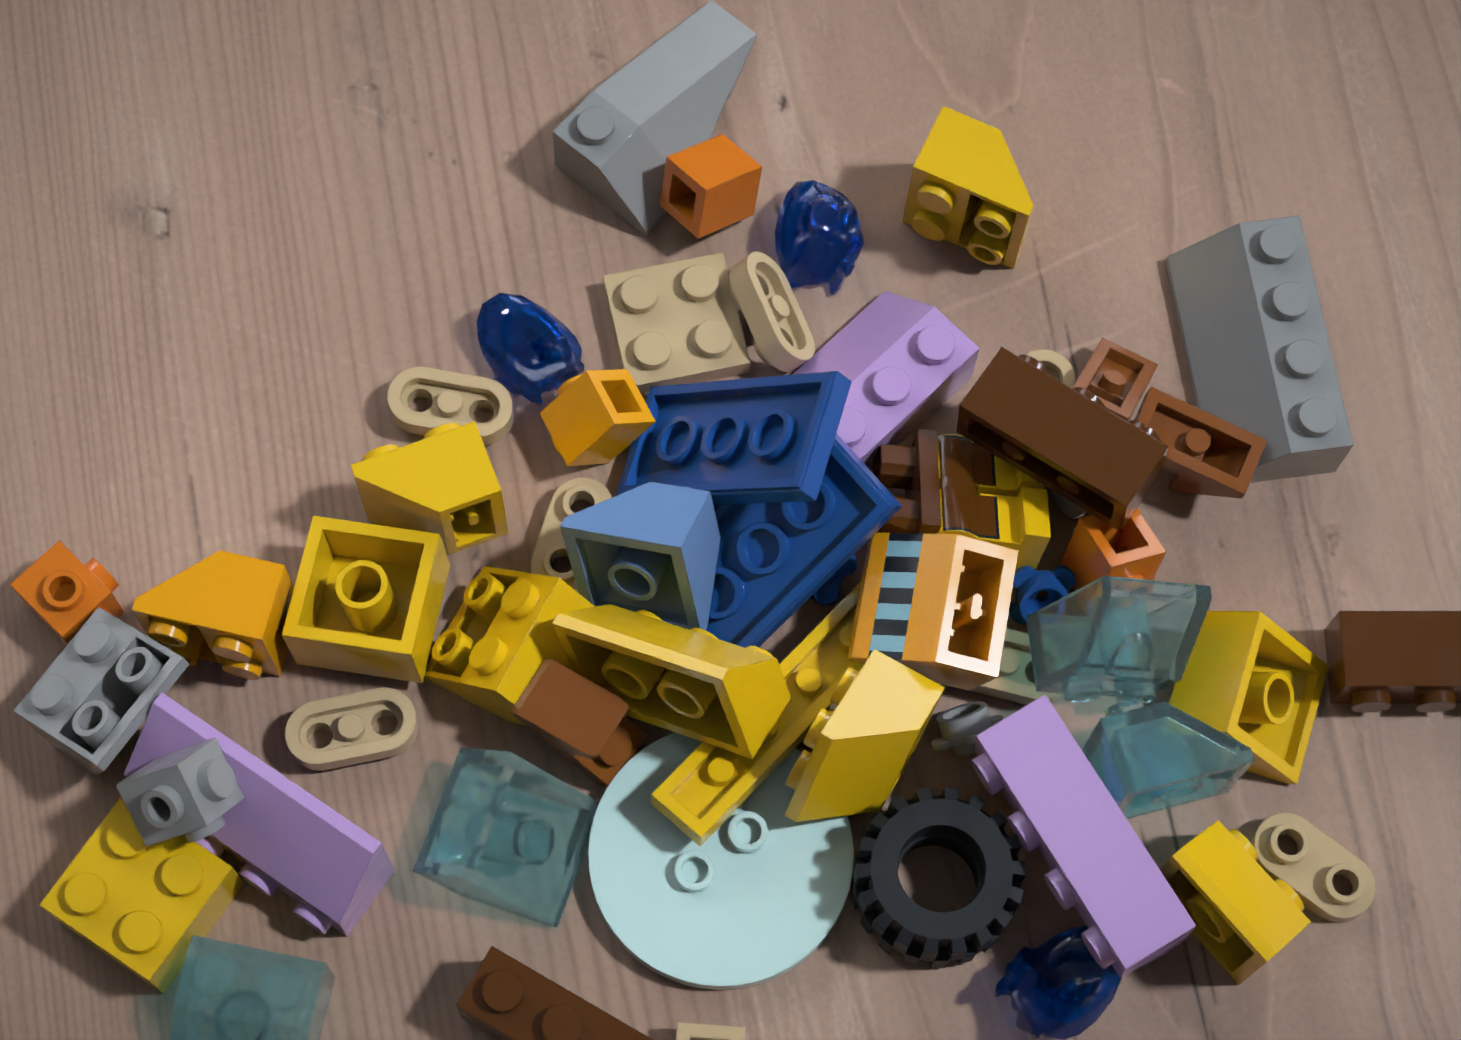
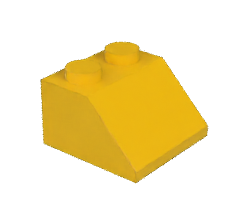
[1162,611,1329,784]
[1160,820,1311,985]

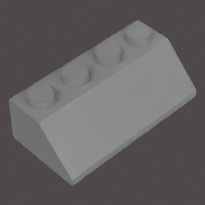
[1165,216,1353,483]

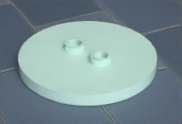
[588,733,854,990]

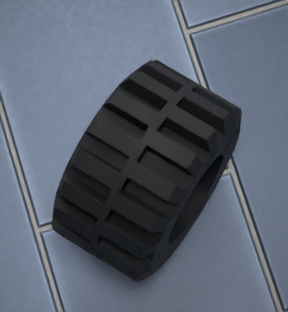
[851,787,1026,969]

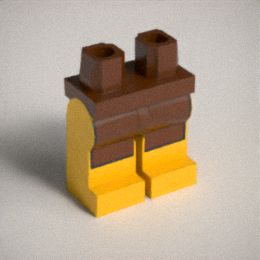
[873,429,1051,571]

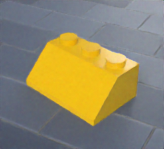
[552,604,791,759]

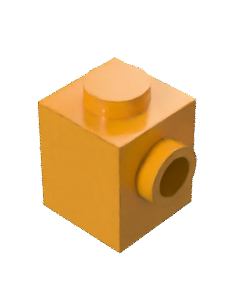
[540,369,656,466]

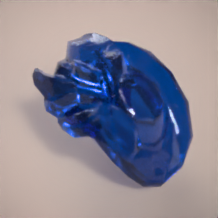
[775,180,864,295]
[476,293,584,406]
[994,926,1122,1040]

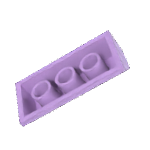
[792,291,980,471]
[124,692,395,937]
[971,694,1196,978]

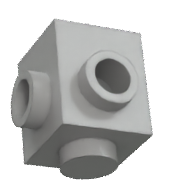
[116,737,245,846]

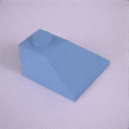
[560,482,721,630]

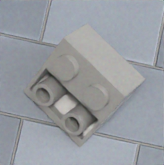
[14,607,189,774]

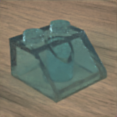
[1026,576,1212,706]
[1082,699,1255,819]
[413,748,599,928]
[171,935,335,1040]

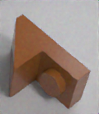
[1072,337,1158,421]
[1134,386,1267,499]
[510,658,647,788]

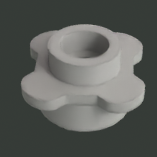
[931,701,1004,756]

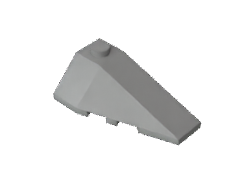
[552,0,757,237]

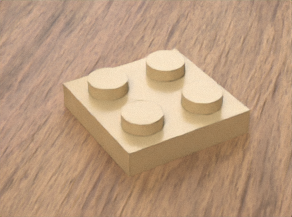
[603,252,750,394]

